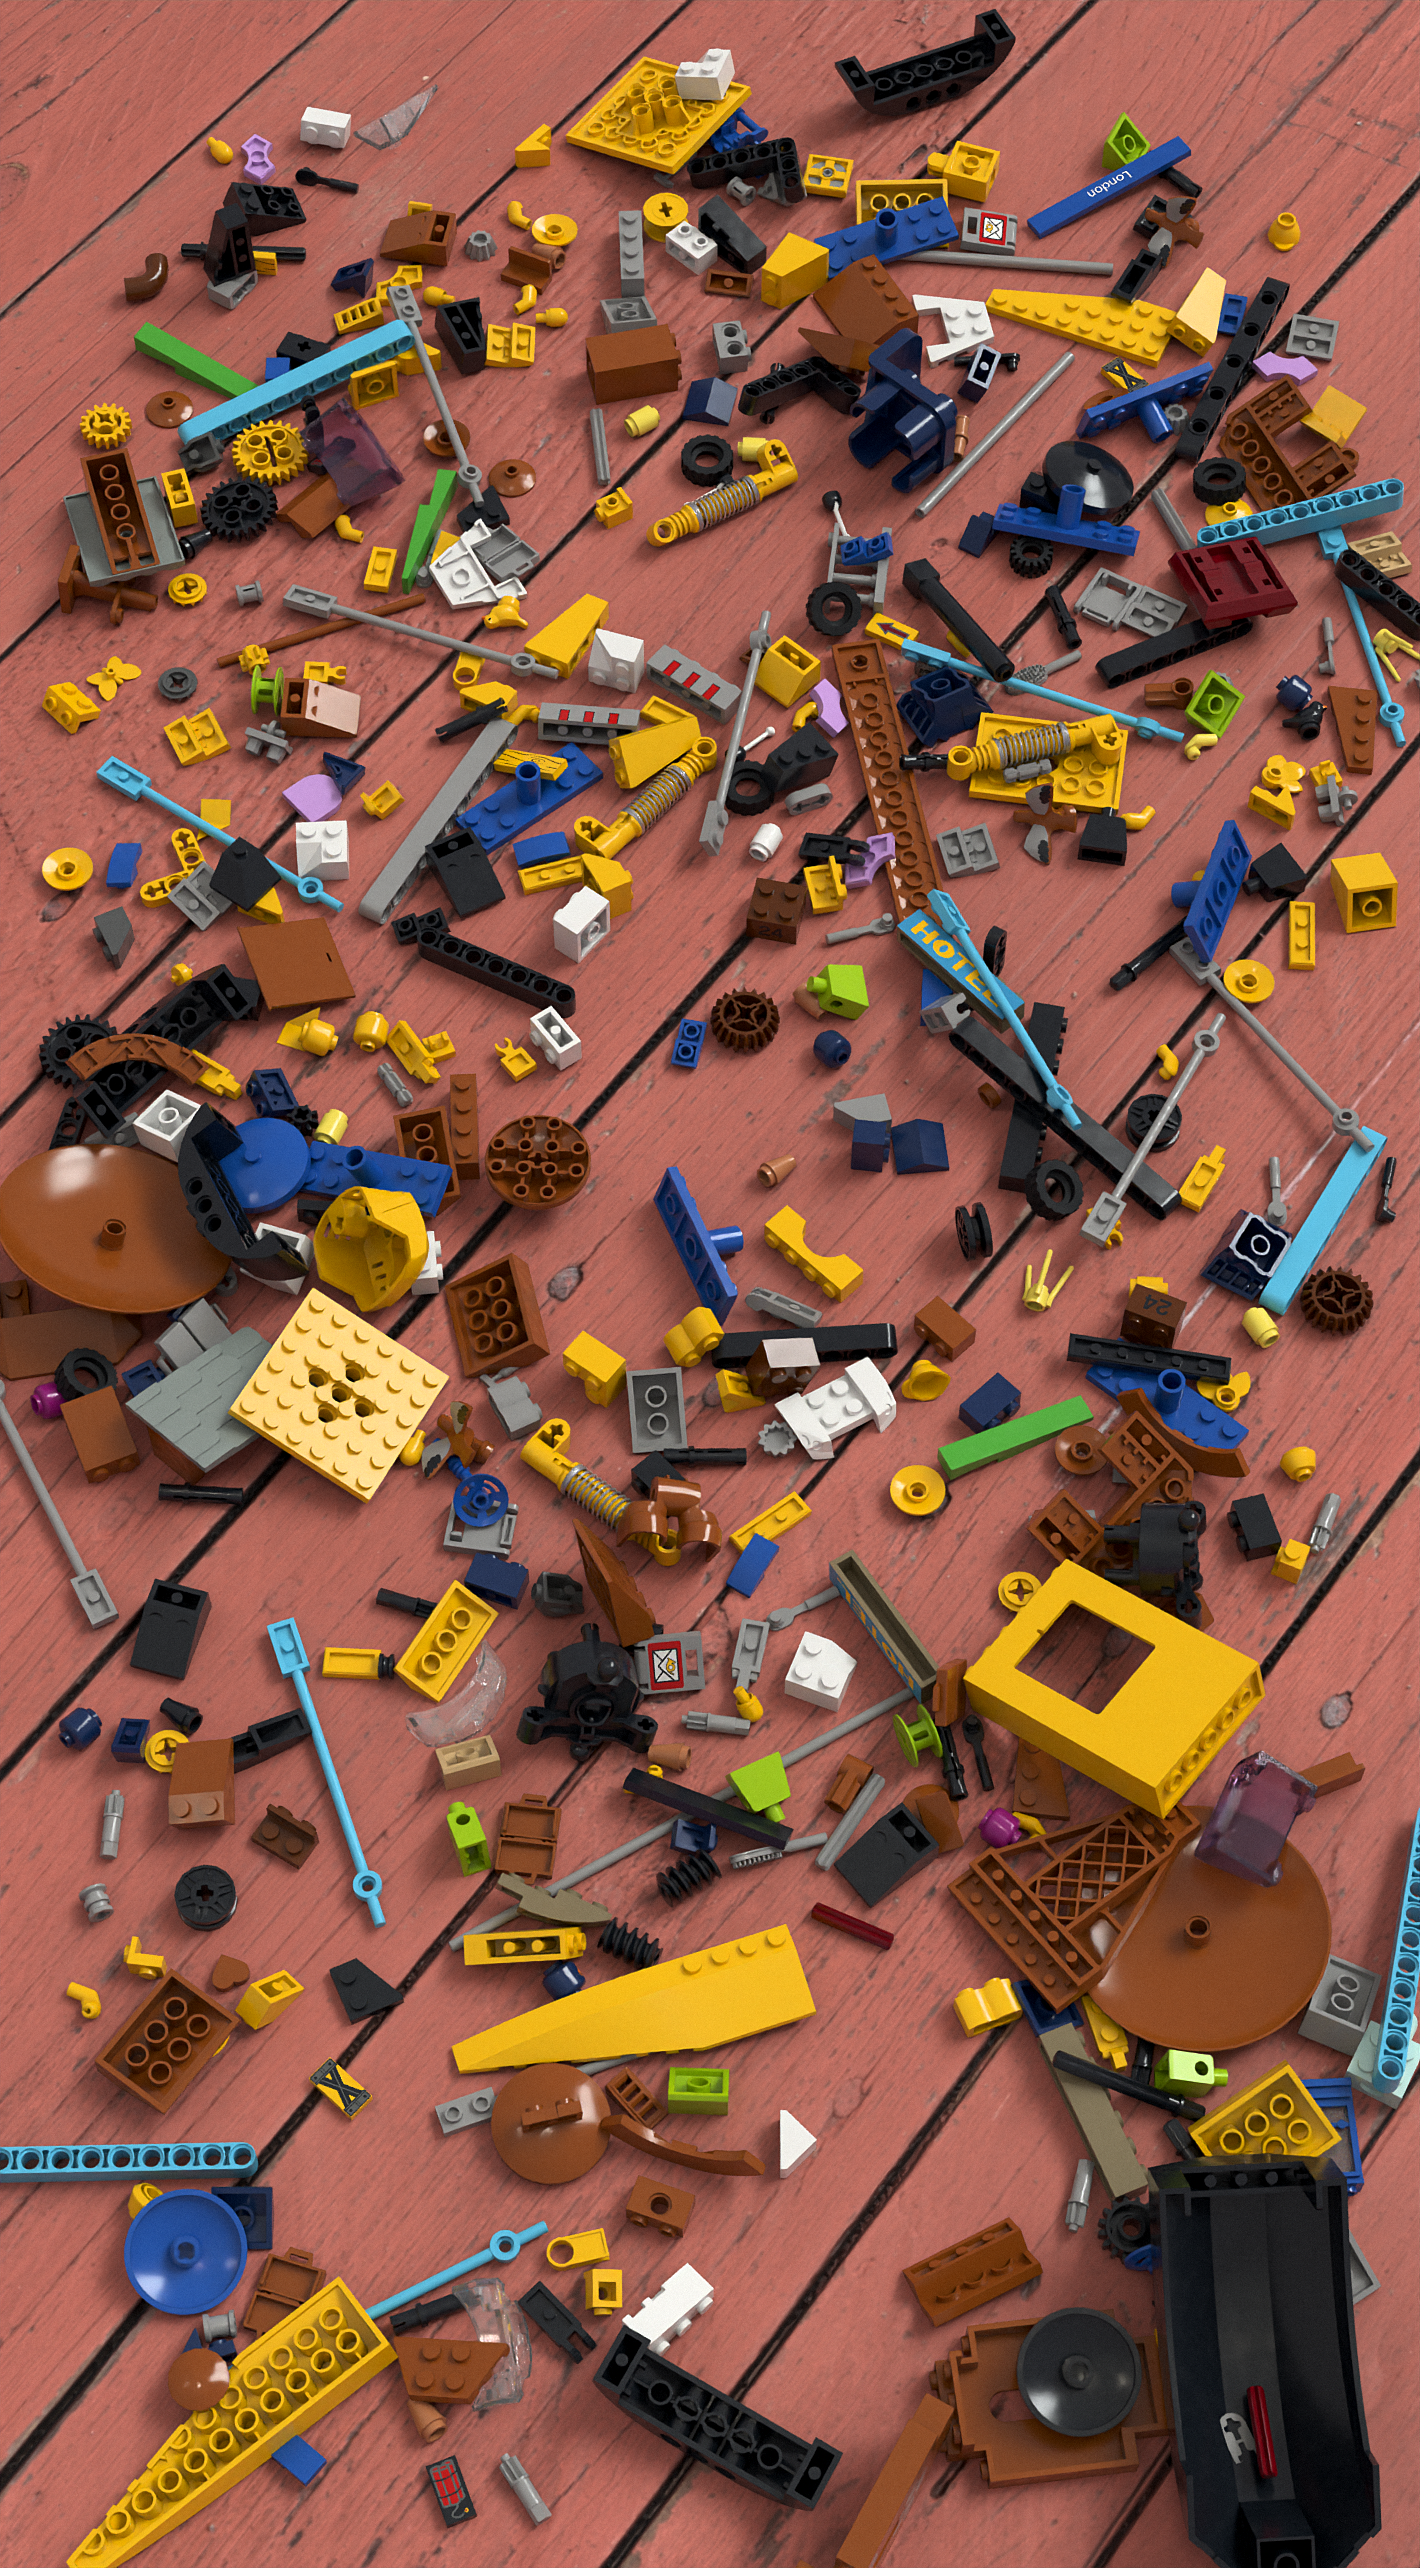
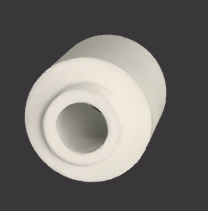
[749,823,783,862]

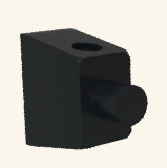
[1077,807,1127,866]
[1242,843,1308,902]

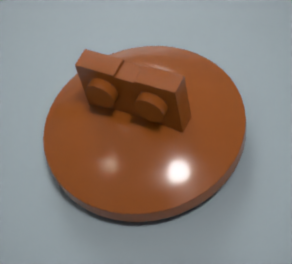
[485,1115,591,1210]
[491,2063,611,2185]

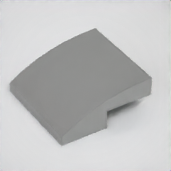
[1286,314,1339,361]
[1121,585,1188,637]
[936,823,1001,877]
[167,861,234,931]

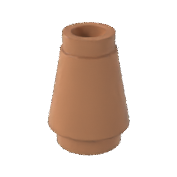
[532,243,566,269]
[792,982,829,1020]
[757,1154,796,1187]
[648,1743,692,1771]
[407,2399,448,2443]

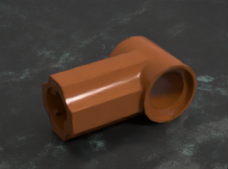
[1144,677,1194,710]
[824,1754,874,1814]

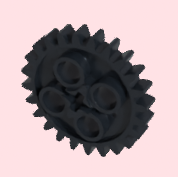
[200,476,278,543]
[39,1014,120,1089]

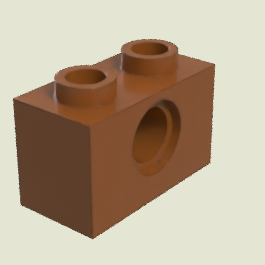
[626,2175,695,2238]

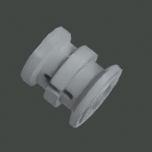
[78,1883,114,1922]

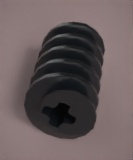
[656,1848,722,1907]
[597,1917,663,1970]

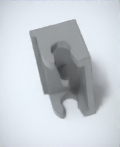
[919,992,970,1034]

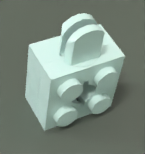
[1344,2014,1420,2109]

